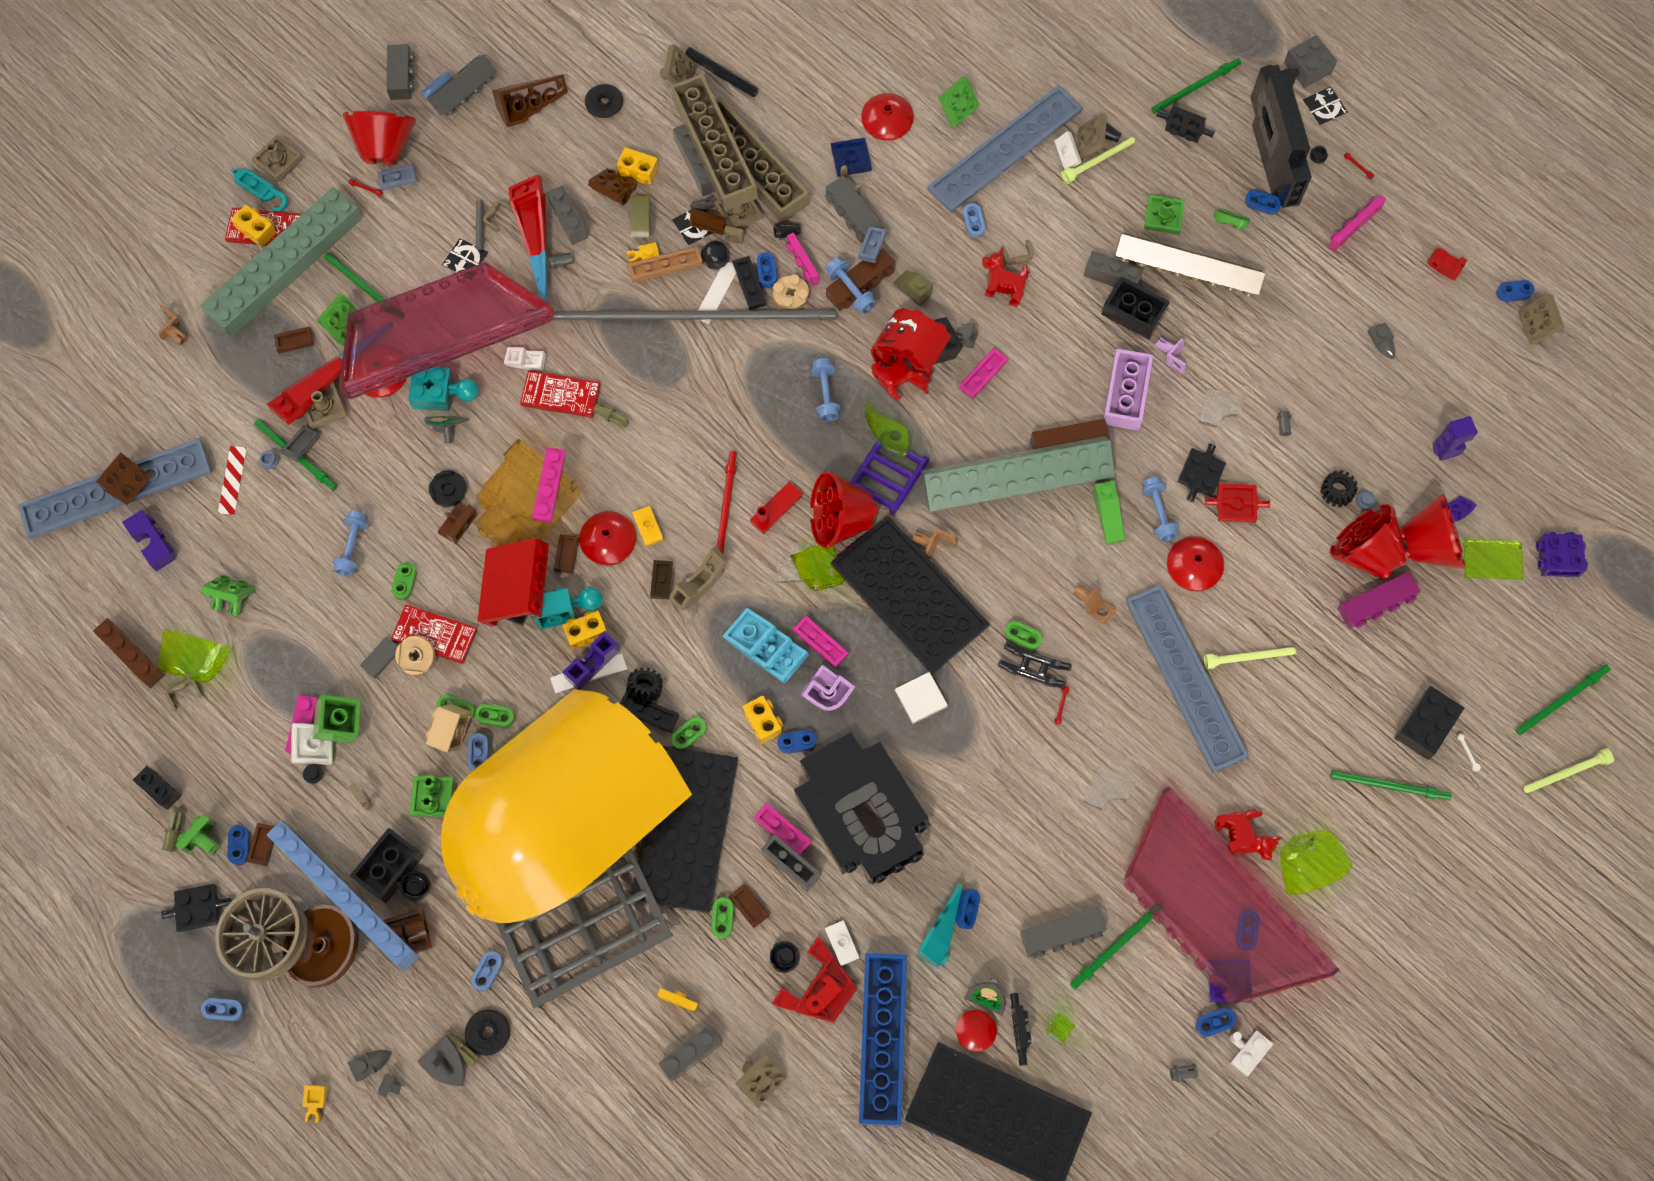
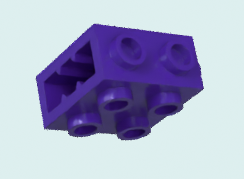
[1536,532,1588,577]

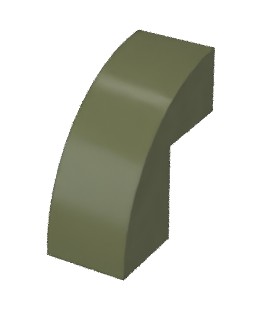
[631,195,651,238]

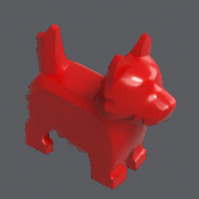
[982,248,1030,307]
[871,356,933,400]
[1214,809,1282,860]

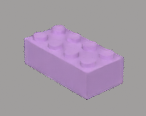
[1103,349,1153,431]

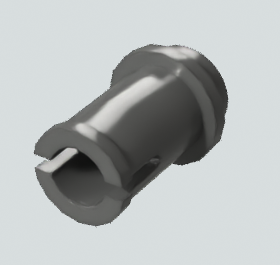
[690,196,714,211]
[549,252,573,269]
[1276,411,1292,436]
[1170,1064,1198,1082]

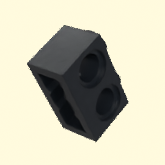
[133,766,182,810]

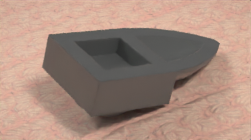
[1368,322,1395,359]
[348,1050,392,1082]

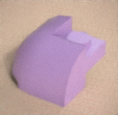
[801,665,855,711]

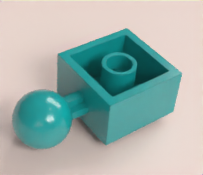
[408,366,479,411]
[533,587,603,630]

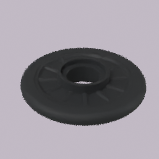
[585,84,623,118]
[465,1009,510,1056]

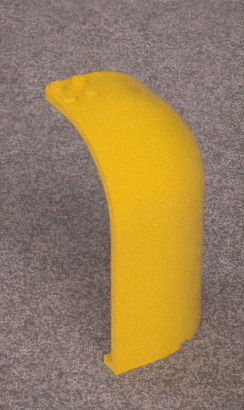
[441,689,692,923]

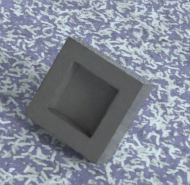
[956,322,978,348]
[377,1073,401,1097]

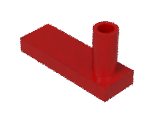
[750,482,803,535]

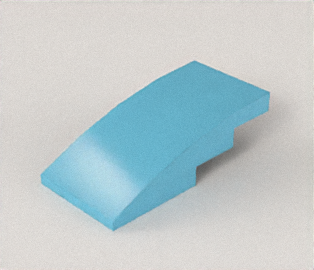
[723,608,809,684]

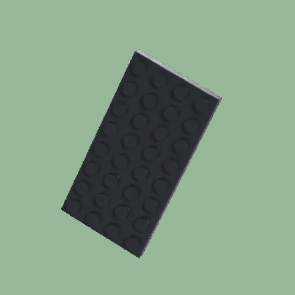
[830,516,990,675]
[631,746,738,914]
[905,1042,1092,1181]

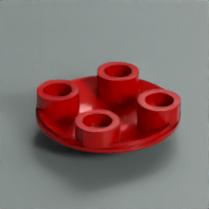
[956,1009,997,1052]

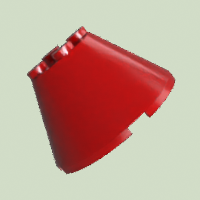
[343,111,416,166]
[810,471,878,548]
[1400,494,1466,569]
[1329,504,1407,579]

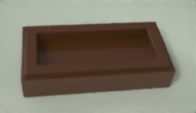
[689,208,727,235]
[274,326,314,354]
[553,534,579,574]
[246,823,275,867]
[729,885,769,929]

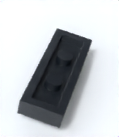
[732,256,766,310]
[620,691,679,733]

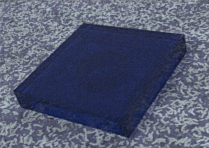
[830,138,872,177]

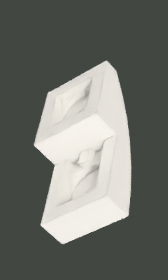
[504,347,547,371]

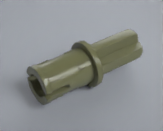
[593,402,629,428]
[162,811,183,852]
[444,1031,479,1066]

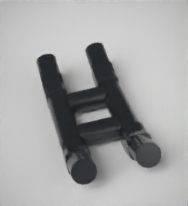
[998,642,1072,689]

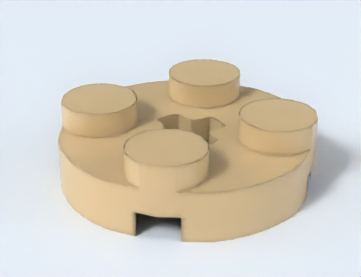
[773,274,809,310]
[395,636,435,675]

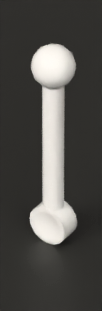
[1457,733,1481,772]

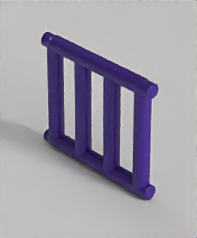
[850,433,929,514]

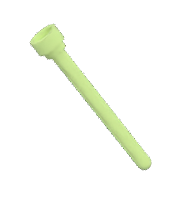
[1061,137,1135,184]
[1203,647,1296,670]
[1523,748,1614,793]

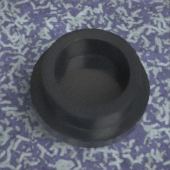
[1309,146,1328,164]
[303,764,323,784]

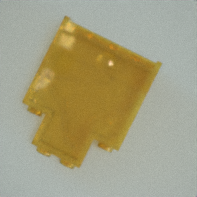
[475,439,580,547]

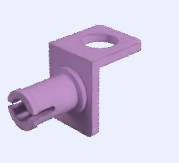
[1155,337,1186,375]

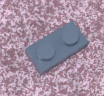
[378,164,417,191]
[858,226,887,263]

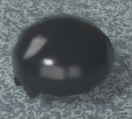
[701,240,730,269]
[399,871,431,901]
[770,941,800,973]

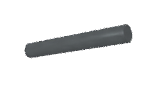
[476,200,484,250]

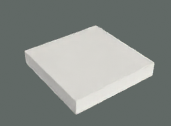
[895,672,948,724]
[291,723,333,765]

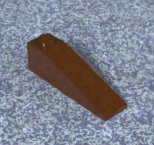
[492,74,568,127]

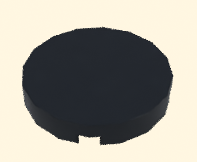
[429,470,467,507]

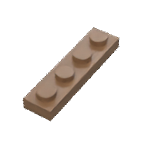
[628,246,703,282]

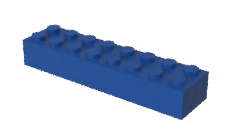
[859,953,907,1127]

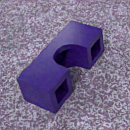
[1433,416,1478,461]
[122,510,176,572]
[562,632,620,690]

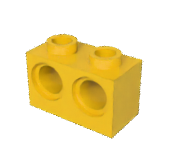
[616,147,659,185]
[231,204,276,248]
[562,611,608,651]
[742,696,783,745]

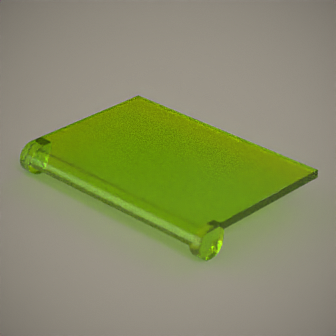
[1463,540,1523,580]

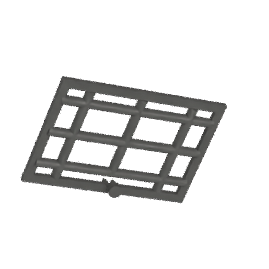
[496,849,673,1009]

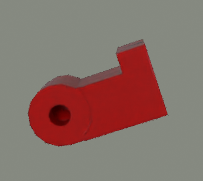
[1428,248,1468,281]
[806,975,843,1014]

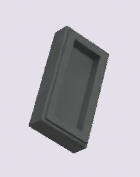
[281,425,320,462]
[360,637,398,679]

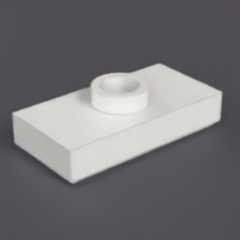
[1055,131,1082,170]
[825,920,860,967]

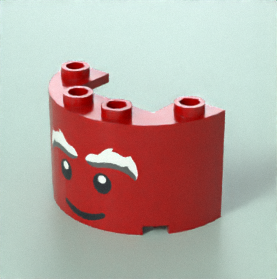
[870,308,951,372]

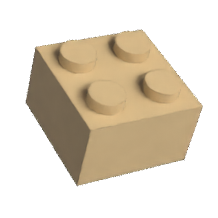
[426,704,472,752]

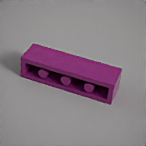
[1338,572,1421,629]

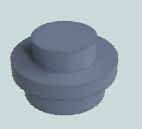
[259,451,278,470]
[1356,491,1376,510]

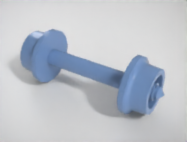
[826,257,876,314]
[811,358,841,422]
[1142,477,1179,542]
[333,511,369,576]

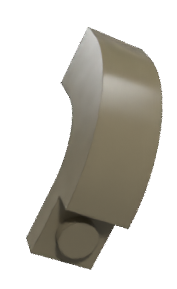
[669,547,729,610]

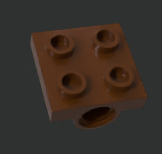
[588,168,637,205]
[95,452,152,506]
[384,909,433,953]

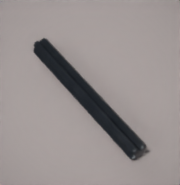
[685,47,759,97]

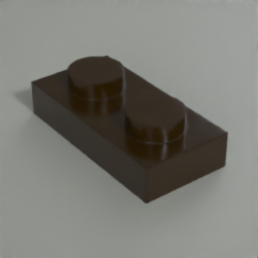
[650,560,673,600]

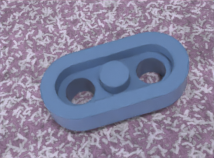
[421,71,452,99]
[963,203,985,238]
[467,733,489,771]
[471,951,503,991]
[201,998,244,1022]

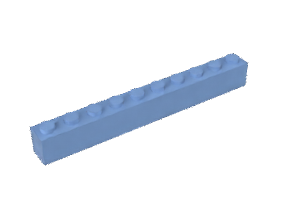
[267,821,419,972]

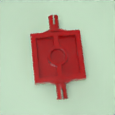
[1205,483,1271,523]

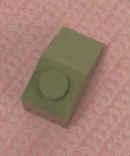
[893,271,933,306]

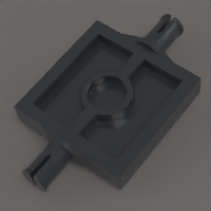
[1156,106,1215,143]
[1177,444,1226,502]
[161,884,232,932]
[1010,993,1032,1066]

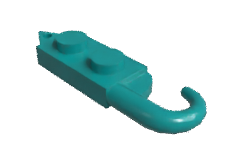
[231,168,288,212]

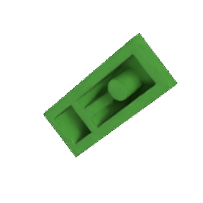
[1092,481,1125,544]

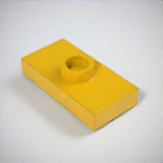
[632,506,664,547]
[657,988,699,1013]

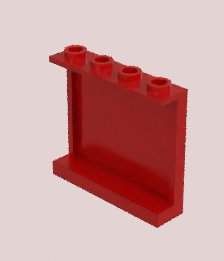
[477,538,549,627]

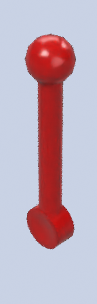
[1344,153,1374,179]
[348,179,383,196]
[1054,686,1070,725]

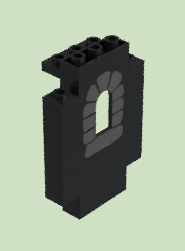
[1250,65,1312,208]
[794,732,929,885]

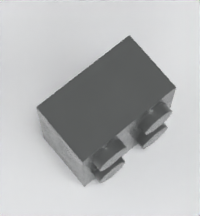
[1284,35,1337,88]

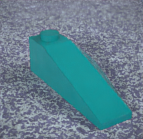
[917,884,963,969]

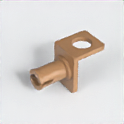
[157,304,188,345]
[912,528,958,558]
[1073,585,1116,624]

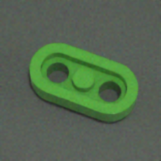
[1213,209,1250,230]
[391,562,417,600]
[1005,621,1042,650]
[437,694,476,720]
[475,704,515,728]
[671,717,707,750]
[711,897,734,939]

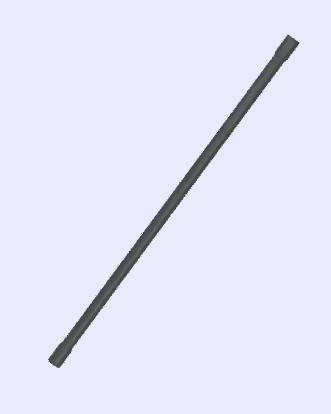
[526,309,836,321]

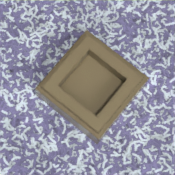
[724,226,744,244]

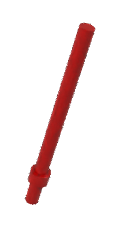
[716,451,737,554]

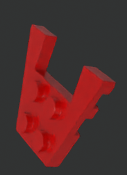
[772,937,857,1024]

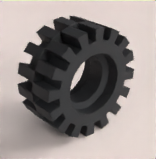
[1320,470,1358,507]
[626,667,663,704]

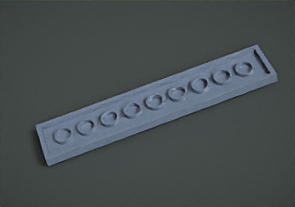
[927,85,1082,213]
[18,438,212,540]
[1125,585,1249,773]

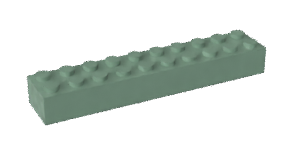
[200,187,363,338]
[921,436,1115,512]

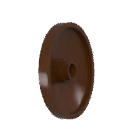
[283,905,359,987]

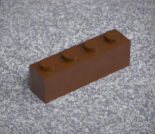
[826,248,895,311]
[1030,419,1110,449]
[93,618,165,689]

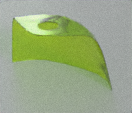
[865,397,908,459]
[790,545,845,591]
[158,629,231,683]
[1280,830,1353,895]

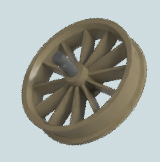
[215,888,308,981]

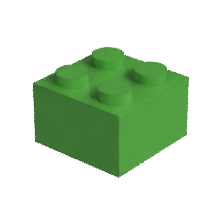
[313,695,361,744]

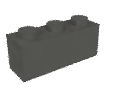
[387,44,414,100]
[547,185,588,245]
[1084,251,1144,287]
[761,834,820,892]
[658,1025,722,1082]

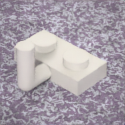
[1229,1030,1273,1077]

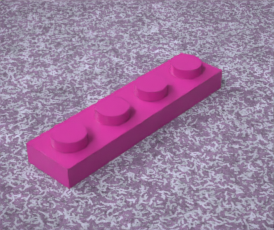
[1329,195,1386,251]
[532,447,566,523]

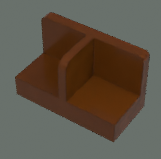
[438,503,478,544]

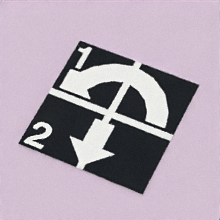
[1303,87,1348,125]
[672,210,713,245]
[442,238,489,279]

